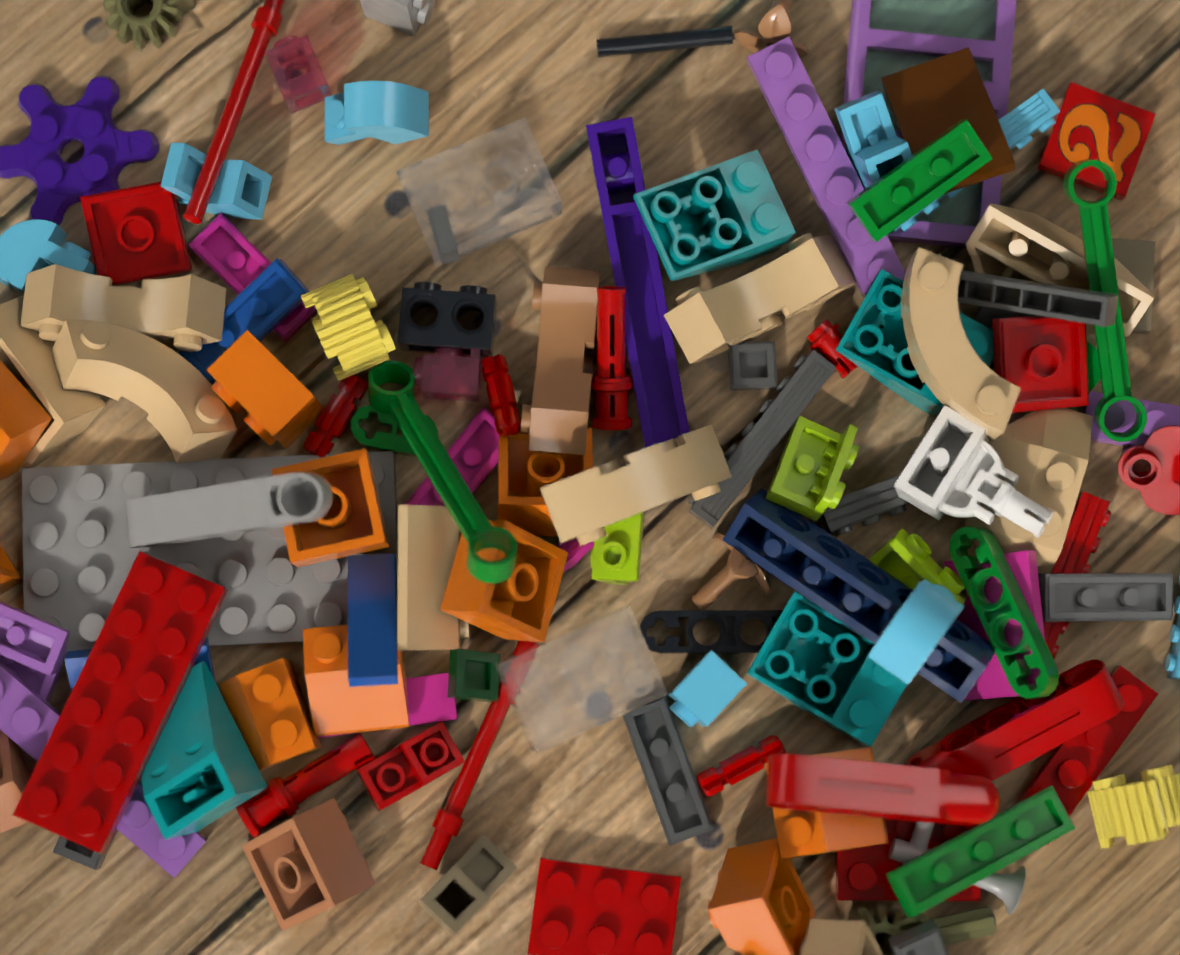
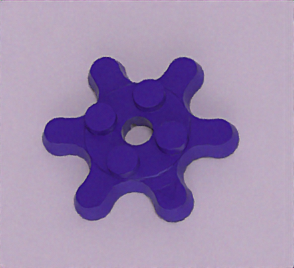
[0,76,160,226]

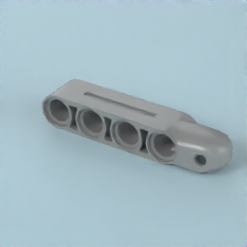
[125,472,333,548]

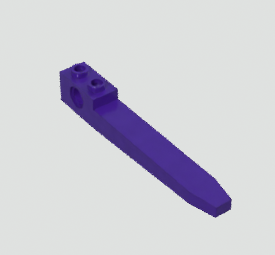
[586,117,690,448]

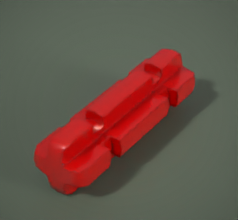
[482,354,521,437]
[303,374,368,458]
[697,735,786,796]

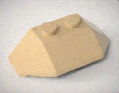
[966,203,1155,342]
[964,408,1093,573]

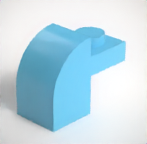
[325,81,429,145]
[834,91,912,189]
[160,143,272,220]
[0,219,97,294]
[868,579,965,685]

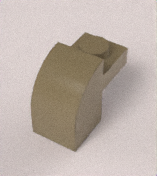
[418,834,517,937]

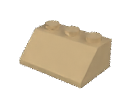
[0,296,106,468]
[397,505,470,651]

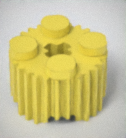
[300,274,396,381]
[1087,764,1180,849]

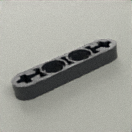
[638,610,783,654]

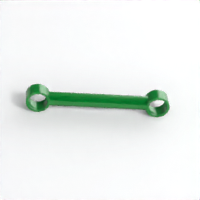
[1063,159,1147,442]
[368,361,517,583]

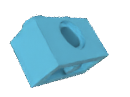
[668,650,747,727]

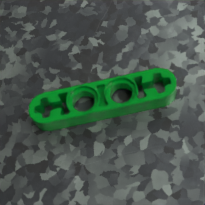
[949,526,1059,699]

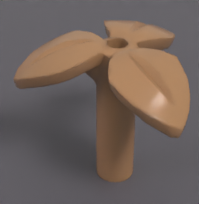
[733,0,809,58]
[691,533,771,610]

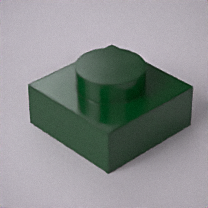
[447,649,500,702]

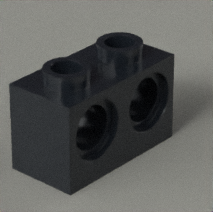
[398,282,497,357]

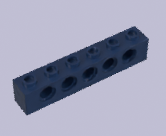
[722,488,995,703]

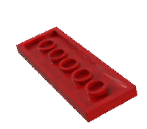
[12,551,228,854]

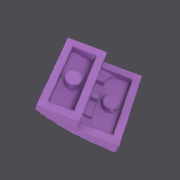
[0,601,70,703]

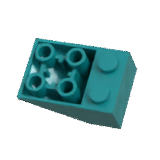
[633,149,796,281]
[836,269,994,418]
[746,591,907,747]
[141,661,267,840]

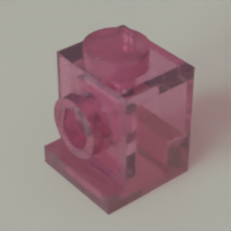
[264,35,332,114]
[414,348,482,402]

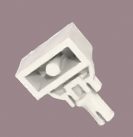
[894,406,1054,538]

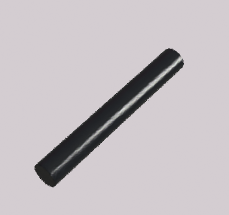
[596,26,733,57]

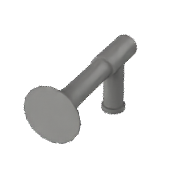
[888,822,1026,914]

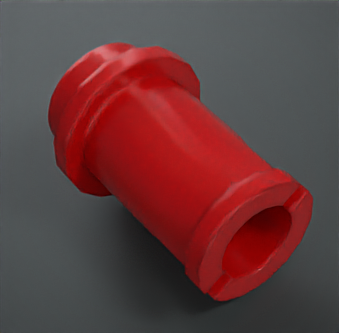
[807,319,858,379]

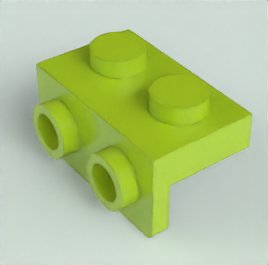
[766,415,859,521]
[590,511,644,585]
[868,528,968,605]

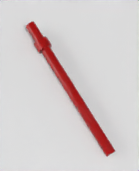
[183,0,285,224]
[420,641,538,870]

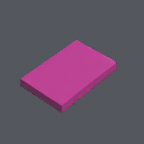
[944,550,1045,701]

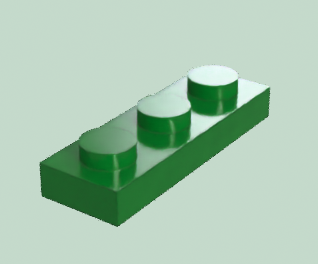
[846,119,993,242]

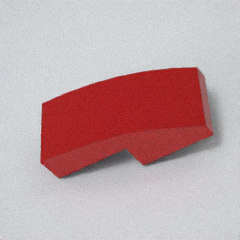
[356,721,465,812]

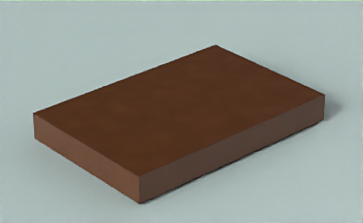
[881,47,1015,194]

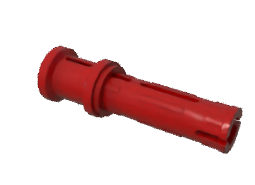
[590,286,632,430]
[236,733,375,838]

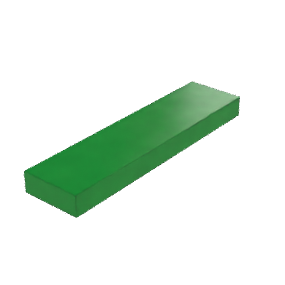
[885,786,1076,918]

